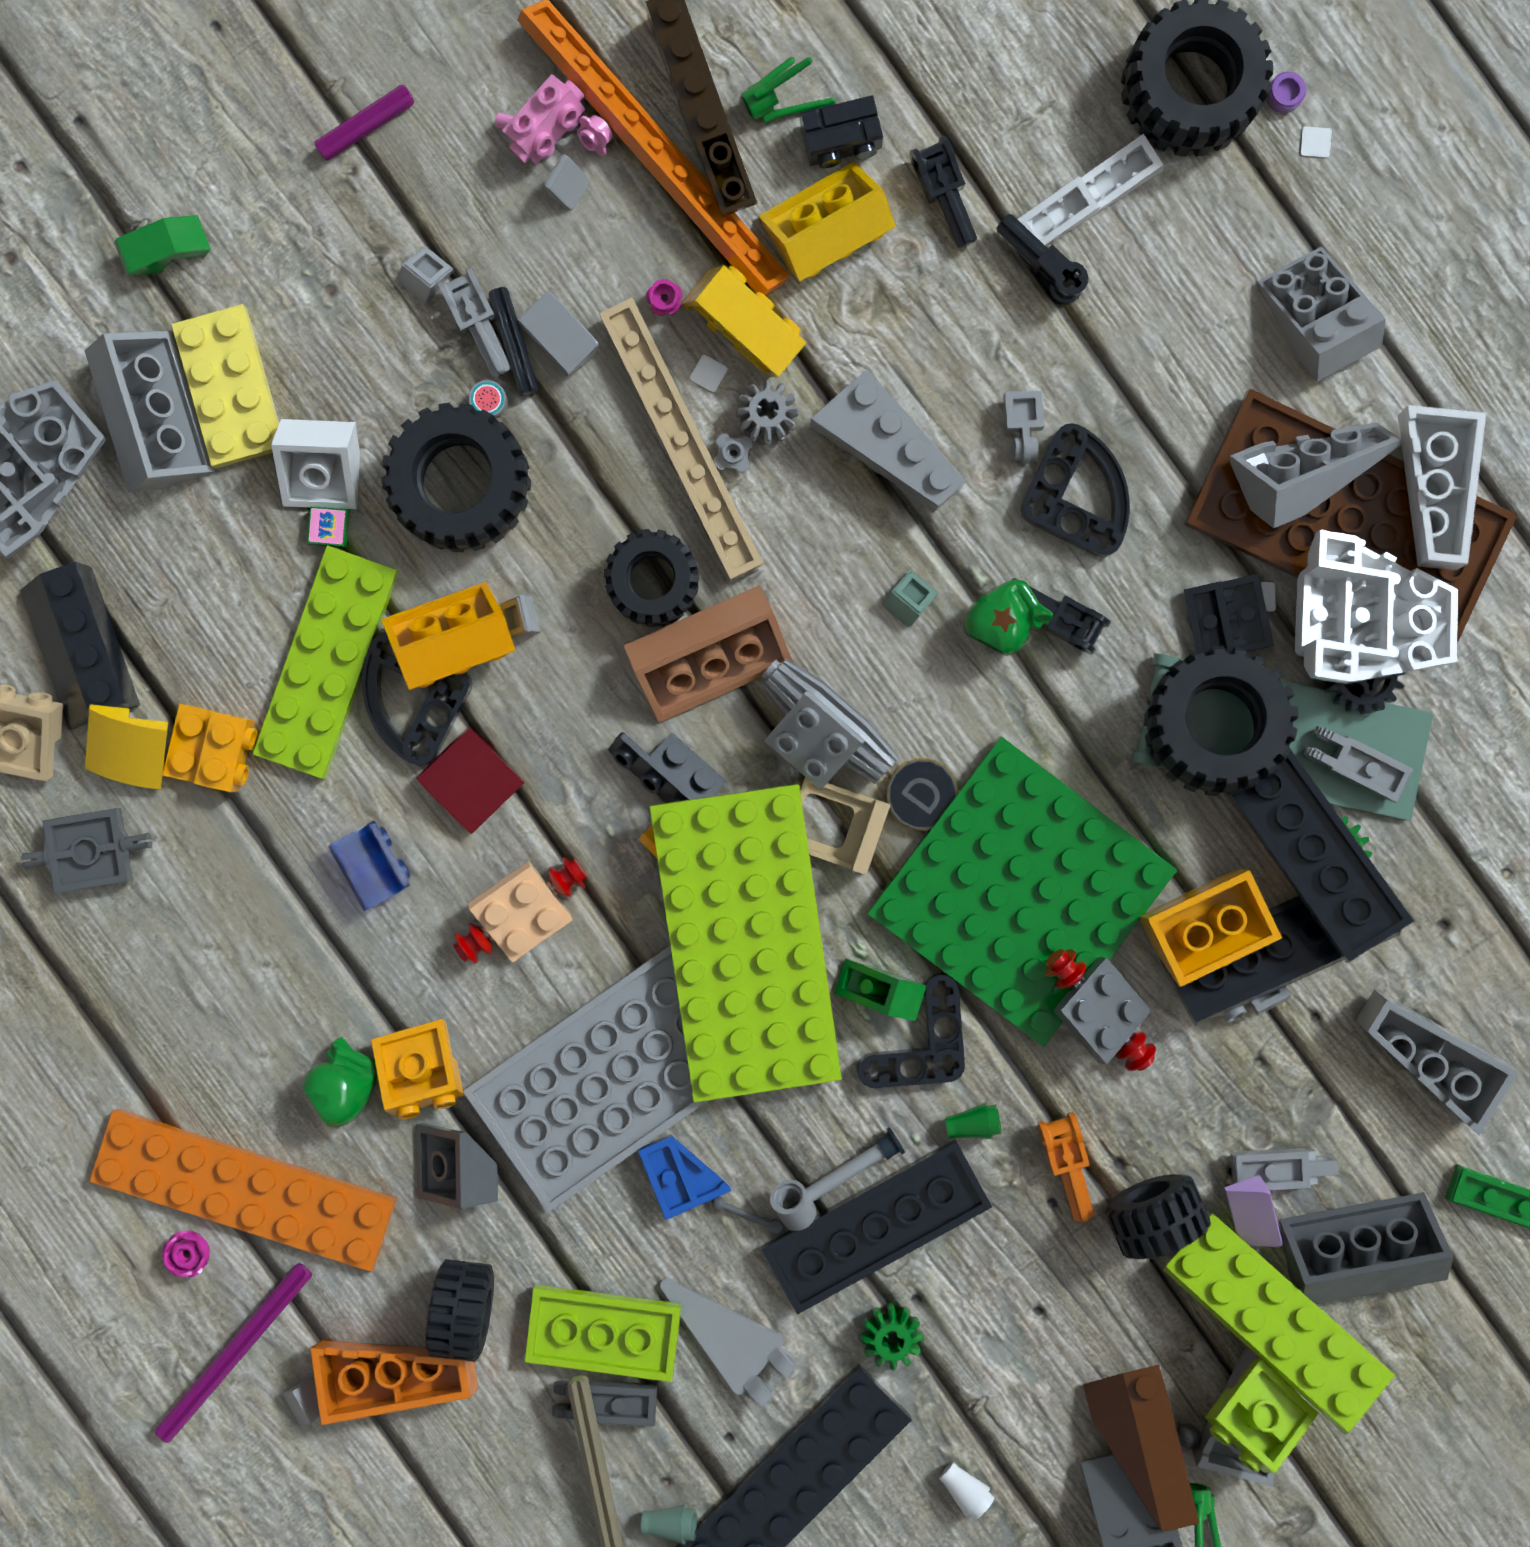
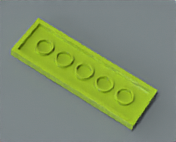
[253,545,400,779]
[1163,1213,1396,1435]

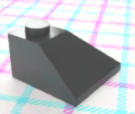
[416,1123,499,1209]

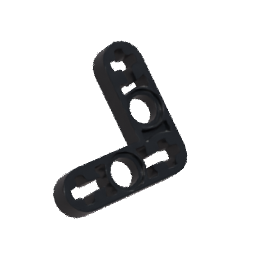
[857,973,965,1088]

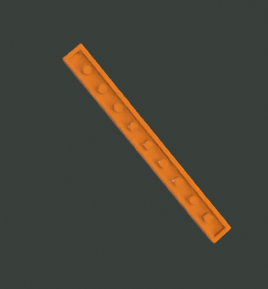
[517,0,790,296]

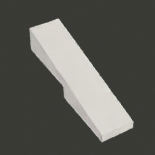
[1018,134,1164,246]

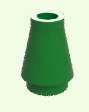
[945,1102,1002,1139]

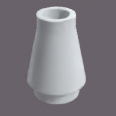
[938,1462,994,1520]

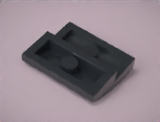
[1184,574,1274,652]

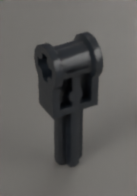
[910,136,977,248]
[996,214,1089,305]
[1012,578,1111,655]

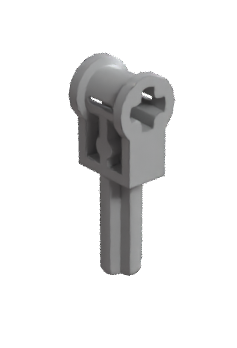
[438,267,511,378]

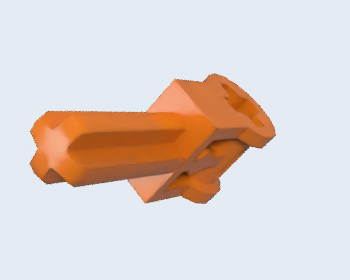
[1037,1112,1094,1222]

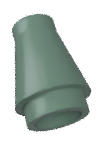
[641,1505,697,1545]

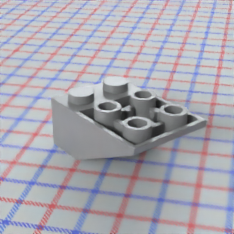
[1257,246,1386,382]

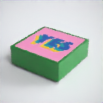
[307,506,350,548]

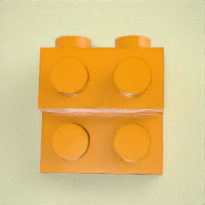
[163,703,257,792]
[371,1019,464,1120]

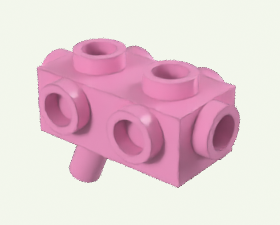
[495,74,586,165]

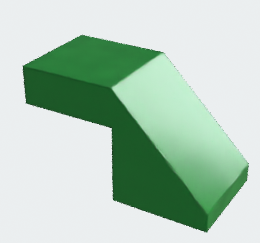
[114,215,211,276]

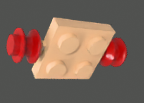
[453,857,587,964]

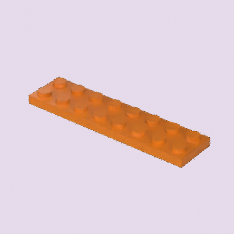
[89,1108,397,1272]

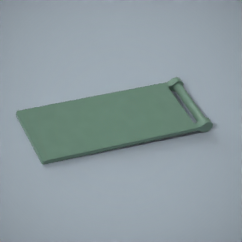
[1131,653,1433,820]

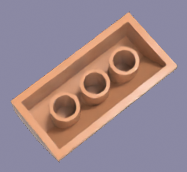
[624,585,793,723]

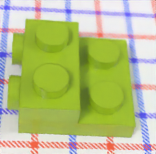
[1205,1359,1319,1474]

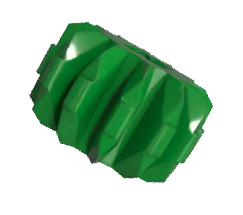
[860,1303,924,1371]

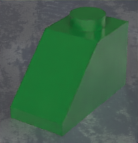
[835,958,926,1021]

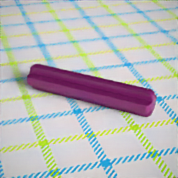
[314,85,414,160]

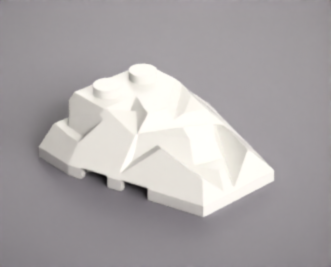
[1295,530,1458,684]

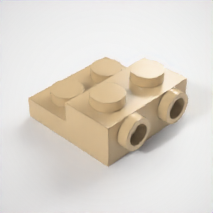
[0,685,63,782]

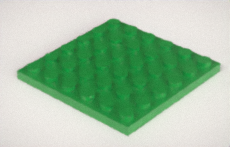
[866,736,1177,1047]

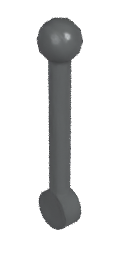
[711,1196,784,1236]

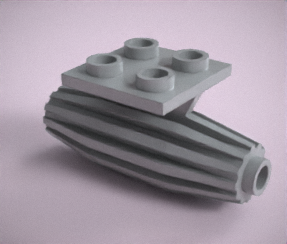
[762,659,899,790]

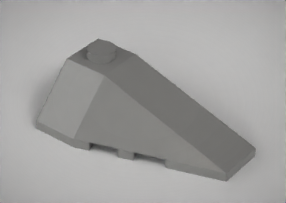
[1230,422,1401,528]

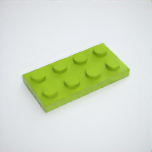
[525,1284,682,1382]

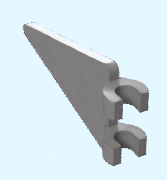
[660,1278,797,1407]

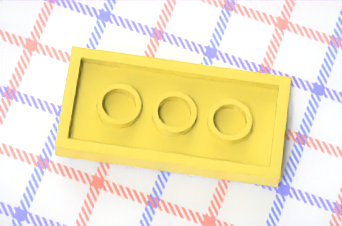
[171,304,279,469]

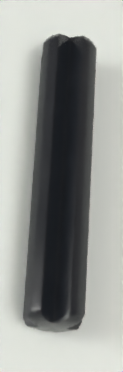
[489,287,538,396]

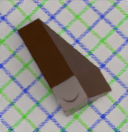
[1083,1365,1199,1532]

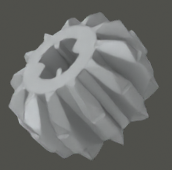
[736,380,799,445]

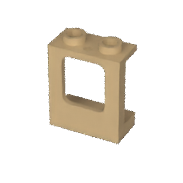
[795,777,891,875]

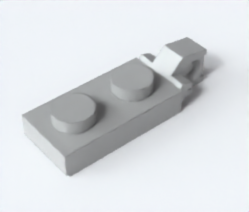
[1231,1148,1338,1191]

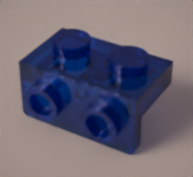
[328,820,410,912]

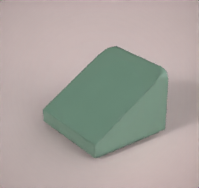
[882,570,938,627]

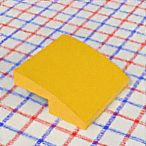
[85,704,168,790]

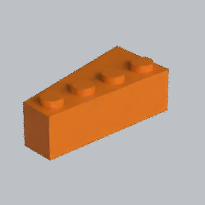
[310,1340,479,1425]

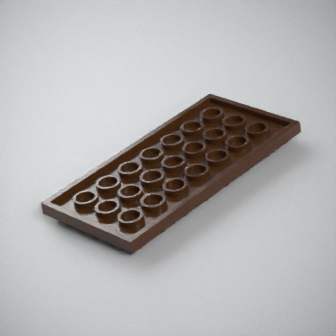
[1184,389,1517,643]

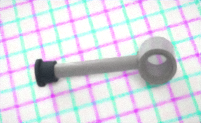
[770,1127,905,1231]

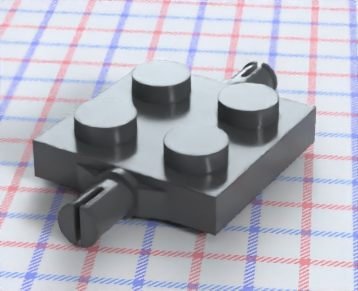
[21,808,152,894]

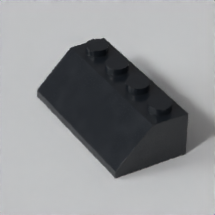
[19,562,140,730]

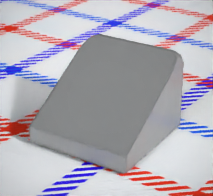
[545,154,589,210]
[398,246,454,304]

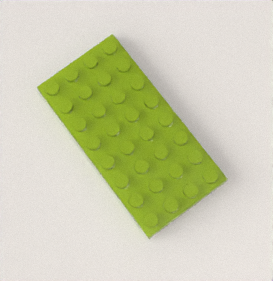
[650,784,842,1103]

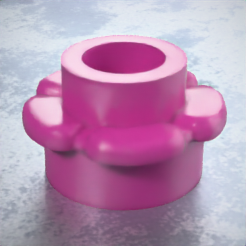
[646,279,683,316]

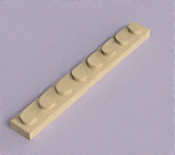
[599,297,764,581]

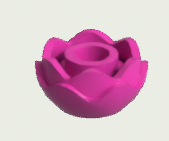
[162,1231,210,1277]

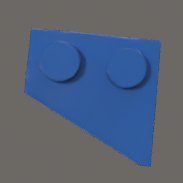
[637,1134,731,1220]

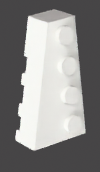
[1398,405,1486,570]

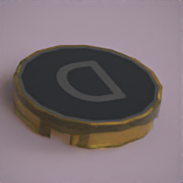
[885,758,959,831]

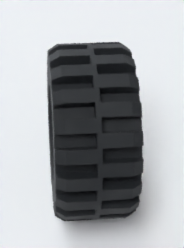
[1121,0,1274,157]
[381,403,531,552]
[1144,646,1298,796]

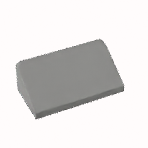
[518,291,599,376]

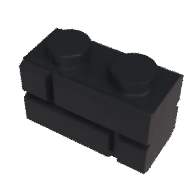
[800,95,883,169]

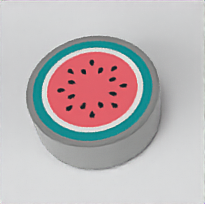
[469,380,508,418]

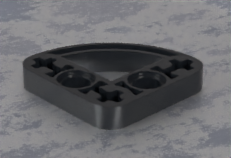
[1020,423,1130,557]
[362,633,473,765]

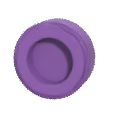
[1267,72,1307,113]

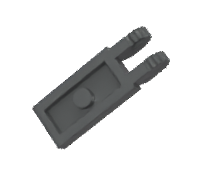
[552,1380,658,1426]

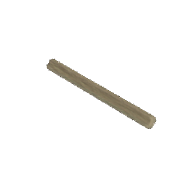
[567,1375,623,1547]

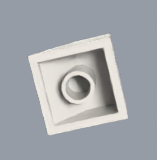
[271,419,360,509]

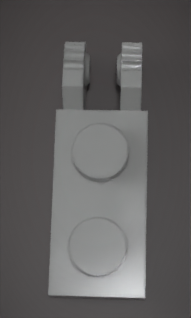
[1303,726,1414,803]

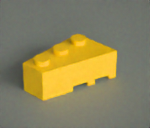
[681,265,807,377]

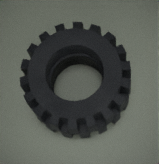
[604,529,699,627]
[1104,1174,1211,1259]
[426,1259,494,1362]

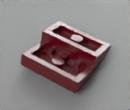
[416,726,524,834]

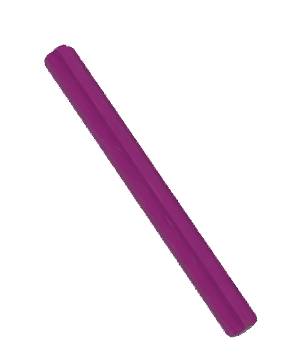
[155,1263,312,1443]

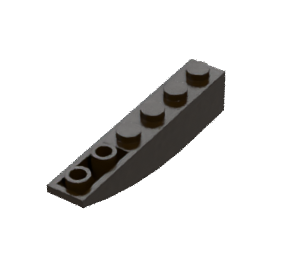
[645,0,757,217]

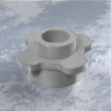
[714,433,753,473]

